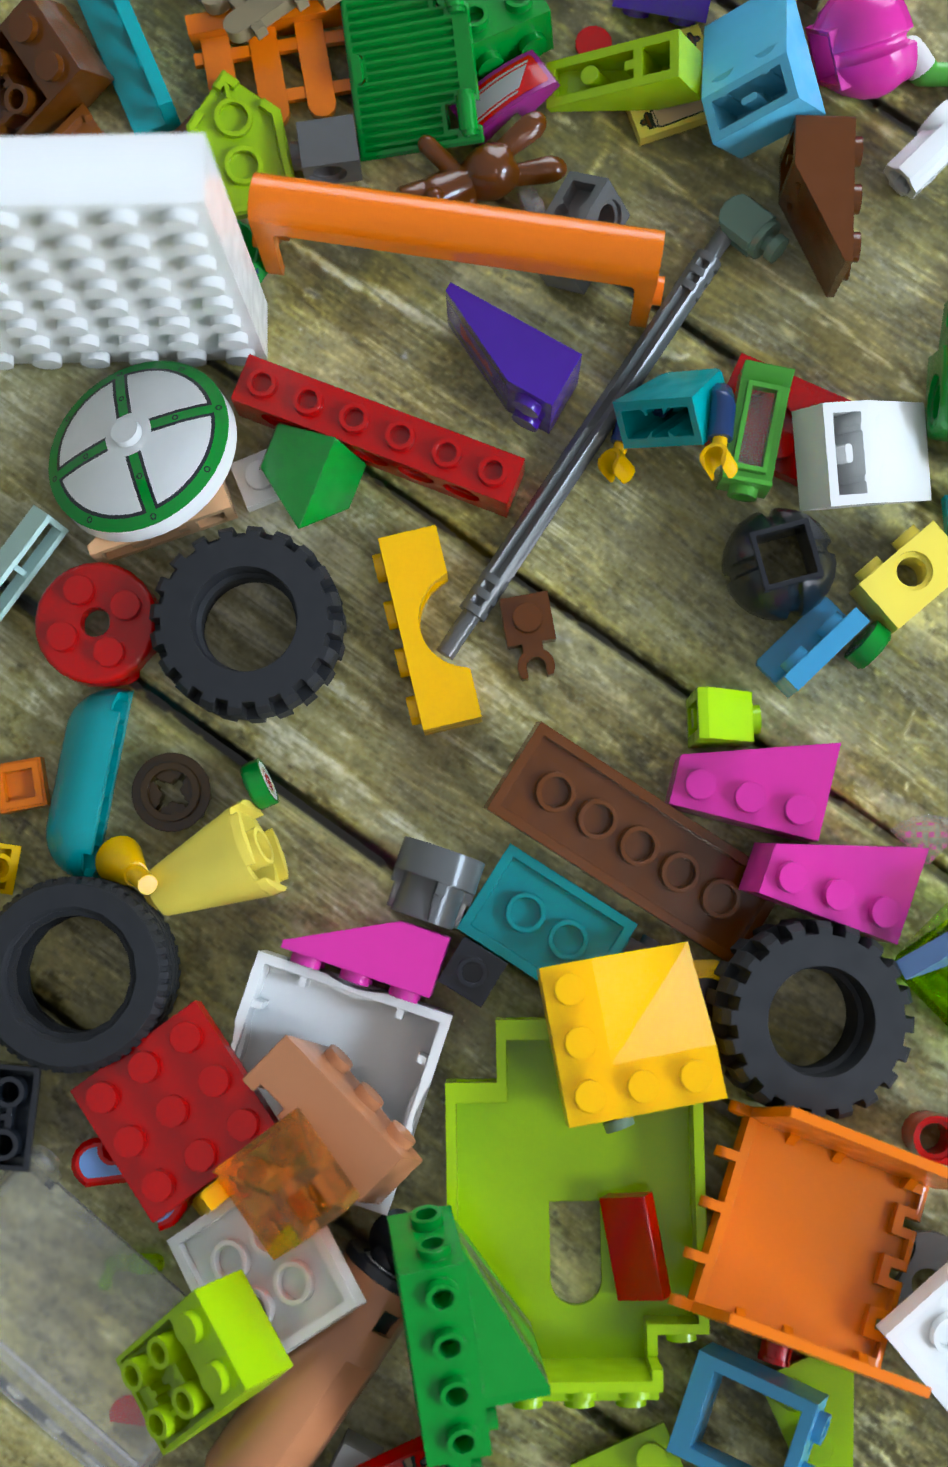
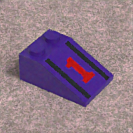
[445,282,582,434]

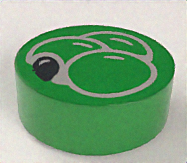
[844,620,892,669]

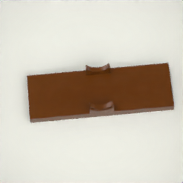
[483,721,775,962]

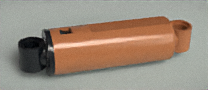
[205,1208,407,1467]

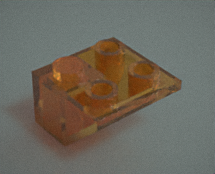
[212,1107,360,1261]

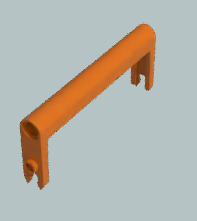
[247,172,666,328]

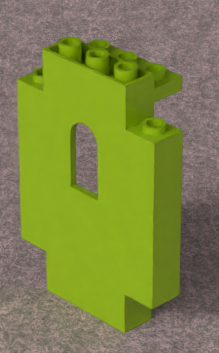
[445,1016,710,1410]

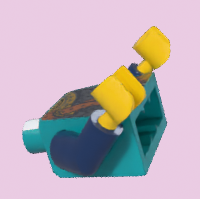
[597,368,738,484]

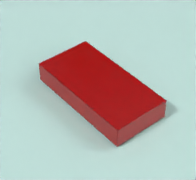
[599,1192,671,1301]

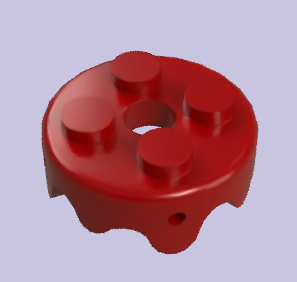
[35,562,159,687]

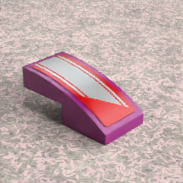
[450,50,560,145]

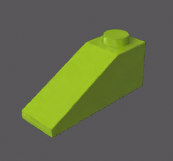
[546,29,702,112]

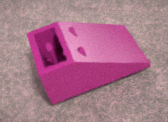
[281,921,452,1004]

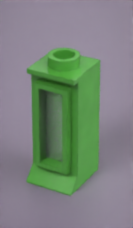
[716,359,795,502]

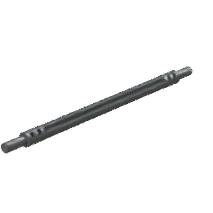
[436,226,732,660]

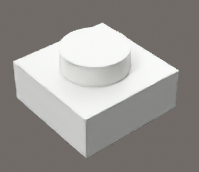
[230,449,280,512]

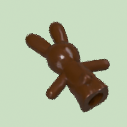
[395,111,567,204]

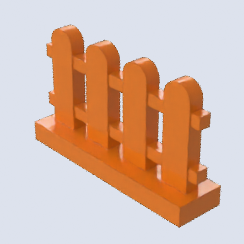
[184,0,365,126]

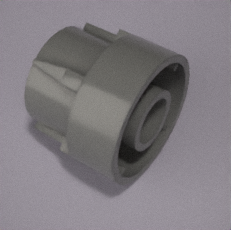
[387,836,485,930]

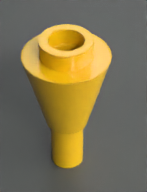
[95,836,157,895]

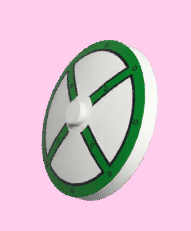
[48,361,237,542]

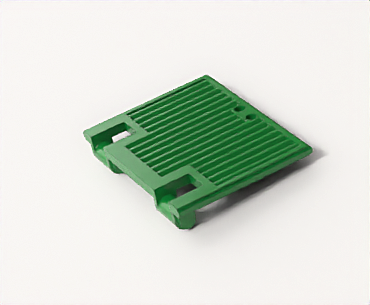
[340,0,484,162]

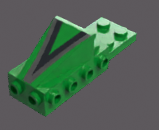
[387,1205,551,1467]

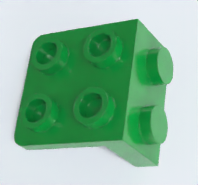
[435,0,554,82]

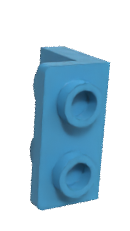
[755,597,870,698]

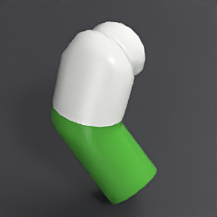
[907,35,948,87]

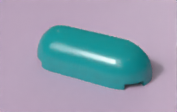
[46,688,134,878]

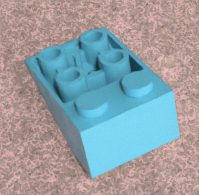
[701,0,826,159]

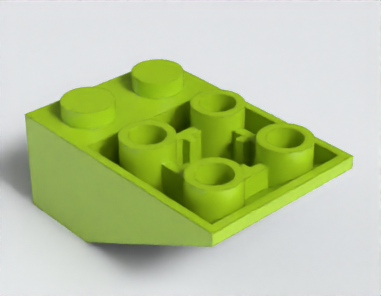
[115,1269,293,1456]

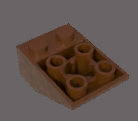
[0,0,115,137]
[778,115,863,297]

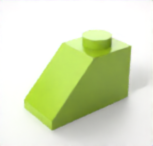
[686,686,762,749]

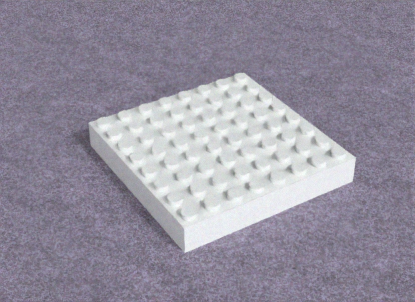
[0,133,268,370]

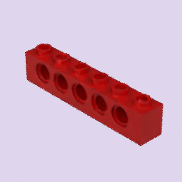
[231,354,525,518]

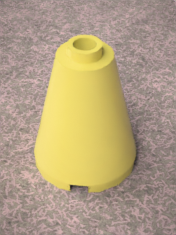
[144,799,289,916]

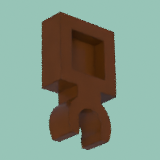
[499,591,556,682]

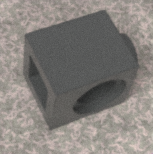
[289,114,363,184]

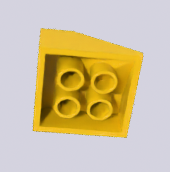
[536,941,727,1128]

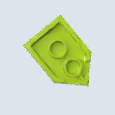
[186,70,295,220]

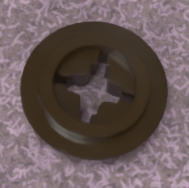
[131,753,212,832]

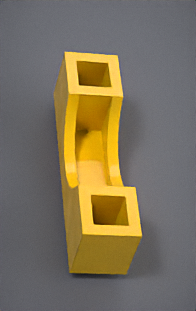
[372,525,482,736]

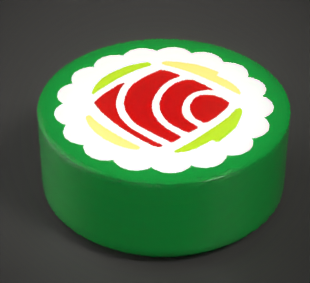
[240,758,279,810]

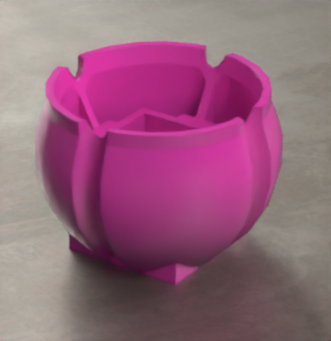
[805,0,918,100]

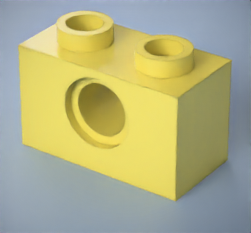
[849,520,948,634]

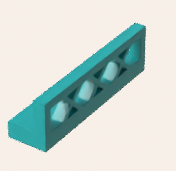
[77,0,181,134]

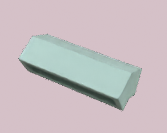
[0,505,69,622]

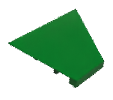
[259,423,367,529]

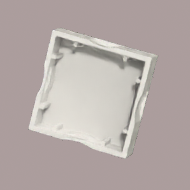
[231,950,454,1216]

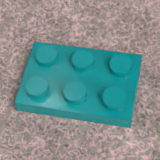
[457,843,638,980]

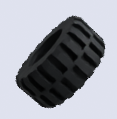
[149,526,347,723]
[705,918,915,1120]

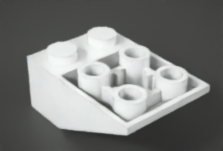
[792,400,932,512]

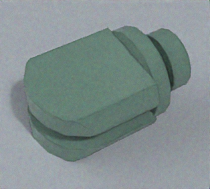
[719,194,789,263]

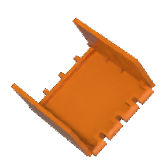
[668,1100,948,1399]

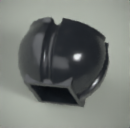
[721,507,837,621]

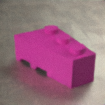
[665,743,841,844]
[738,842,929,945]

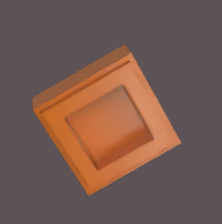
[0,757,51,815]

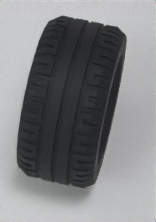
[0,876,181,1074]

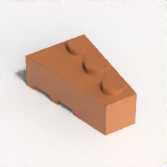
[242,1035,423,1204]

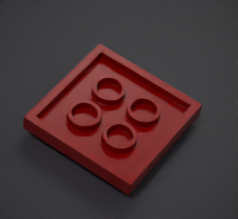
[70,1000,285,1223]

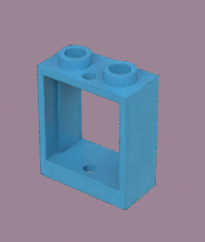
[666,1342,832,1467]

